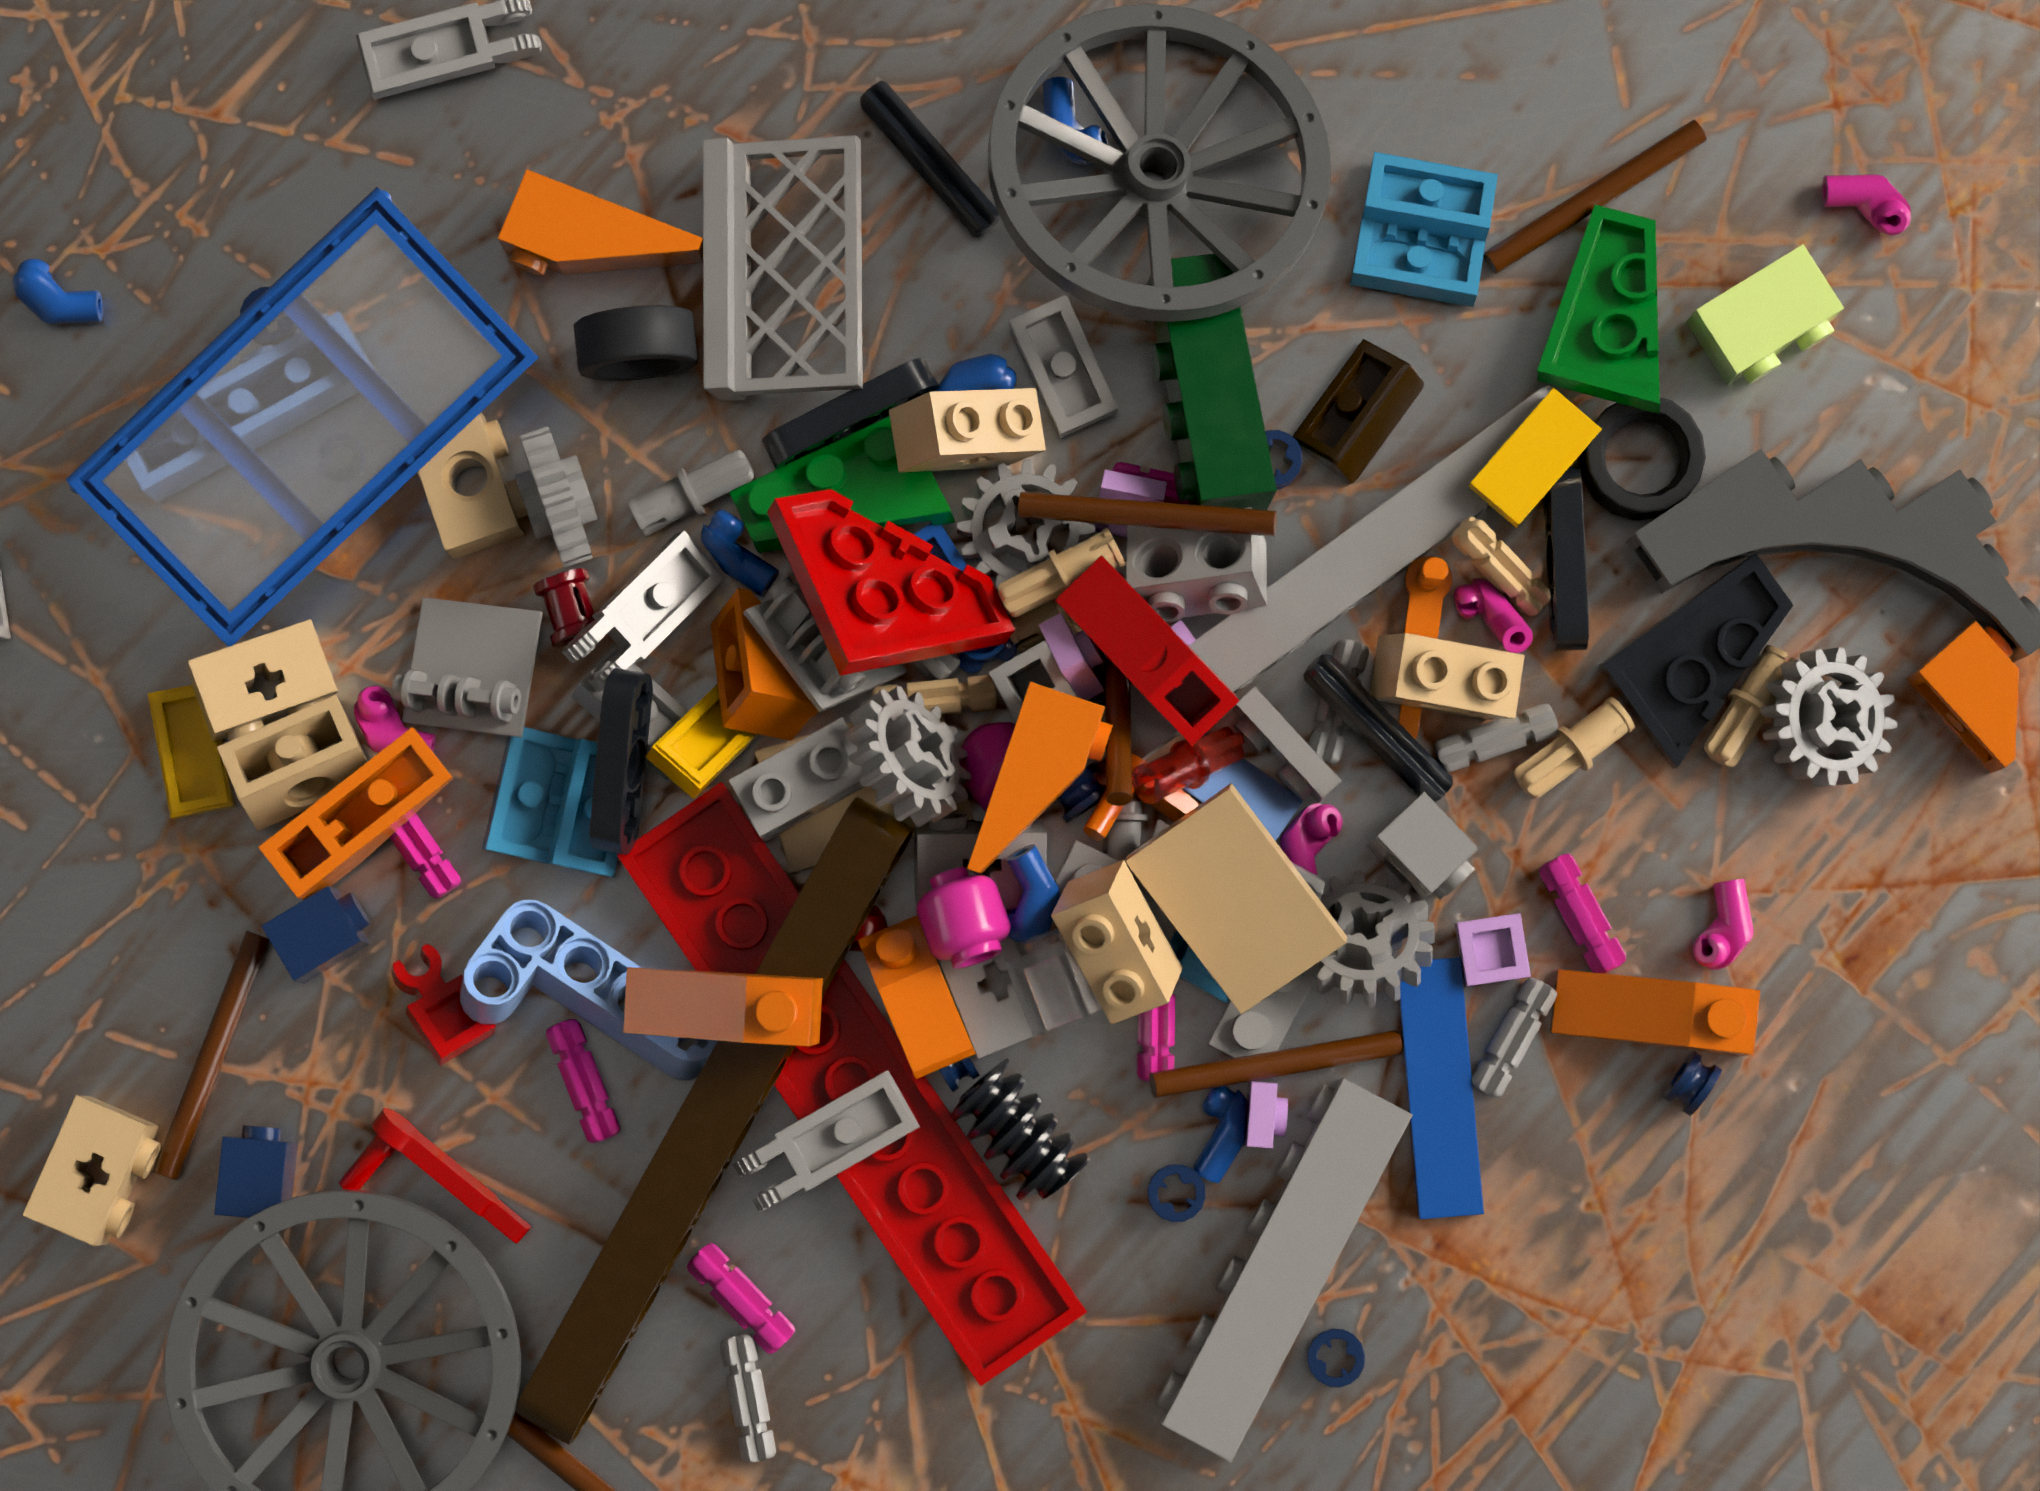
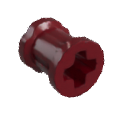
[533,568,595,647]

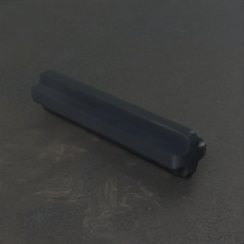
[860,81,1000,238]
[1303,654,1453,802]

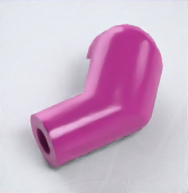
[1822,174,1911,236]
[1454,578,1533,653]
[354,686,436,753]
[1280,803,1343,876]
[1693,879,1754,970]

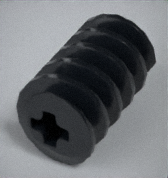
[950,1058,1090,1200]

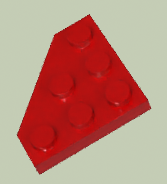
[767,489,1015,676]

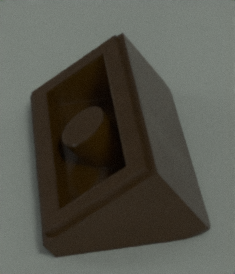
[1292,339,1424,483]

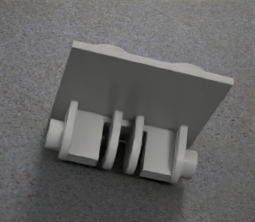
[743,577,907,713]
[392,597,543,738]

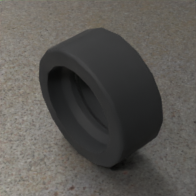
[573,305,698,381]
[1579,397,1706,520]

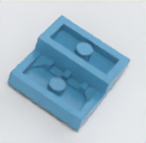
[1350,152,1498,307]
[482,727,618,878]

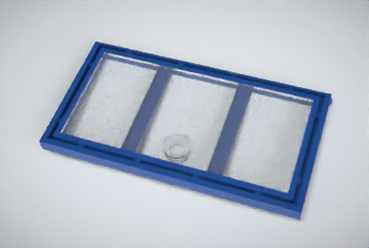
[65,187,539,647]

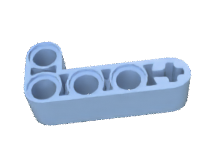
[460,900,717,1080]

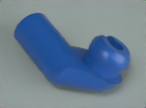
[1043,76,1109,165]
[13,259,103,324]
[934,353,1017,392]
[701,510,779,596]
[1007,844,1061,943]
[1193,1086,1248,1183]

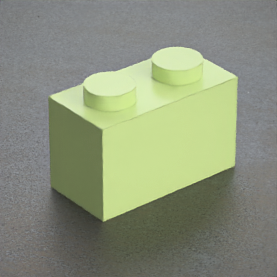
[1686,244,1844,385]

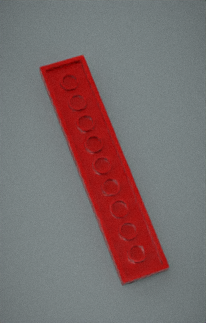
[616,782,1087,1386]

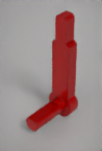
[338,1108,531,1244]

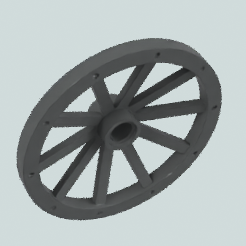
[988,4,1331,322]
[164,1189,521,1491]

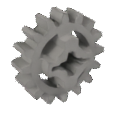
[515,426,598,568]
[957,459,1095,594]
[1761,647,1897,787]
[845,686,971,827]
[1303,870,1435,1007]

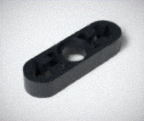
[761,357,939,470]
[1543,467,1589,651]
[590,668,653,855]

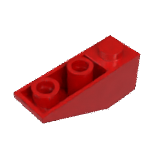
[1055,555,1240,746]

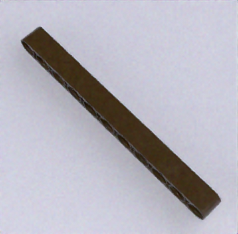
[514,796,914,1446]

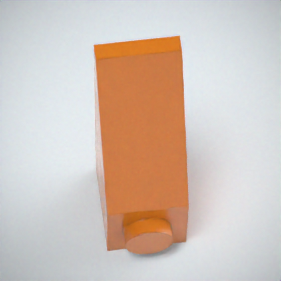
[498,169,703,276]
[967,682,1113,874]
[258,727,454,900]
[623,967,823,1046]
[1550,969,1760,1057]

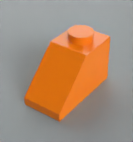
[710,588,818,741]
[1905,621,2019,773]
[858,915,976,1079]

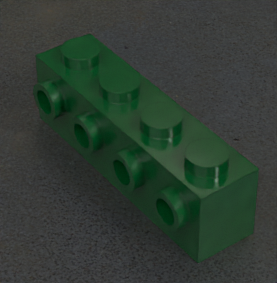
[1144,253,1277,510]

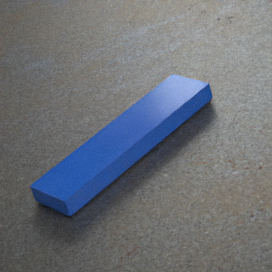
[1398,957,1484,1219]

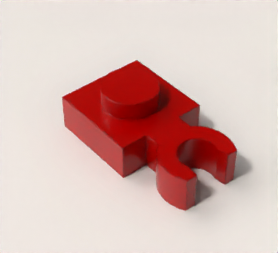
[392,944,496,1066]

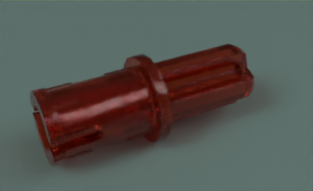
[1132,726,1245,805]

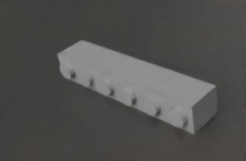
[1155,1078,1413,1462]

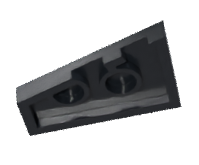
[1598,554,1794,769]

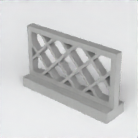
[703,135,863,401]

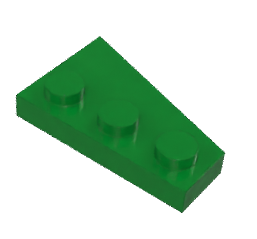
[1537,205,1660,414]
[729,416,955,553]

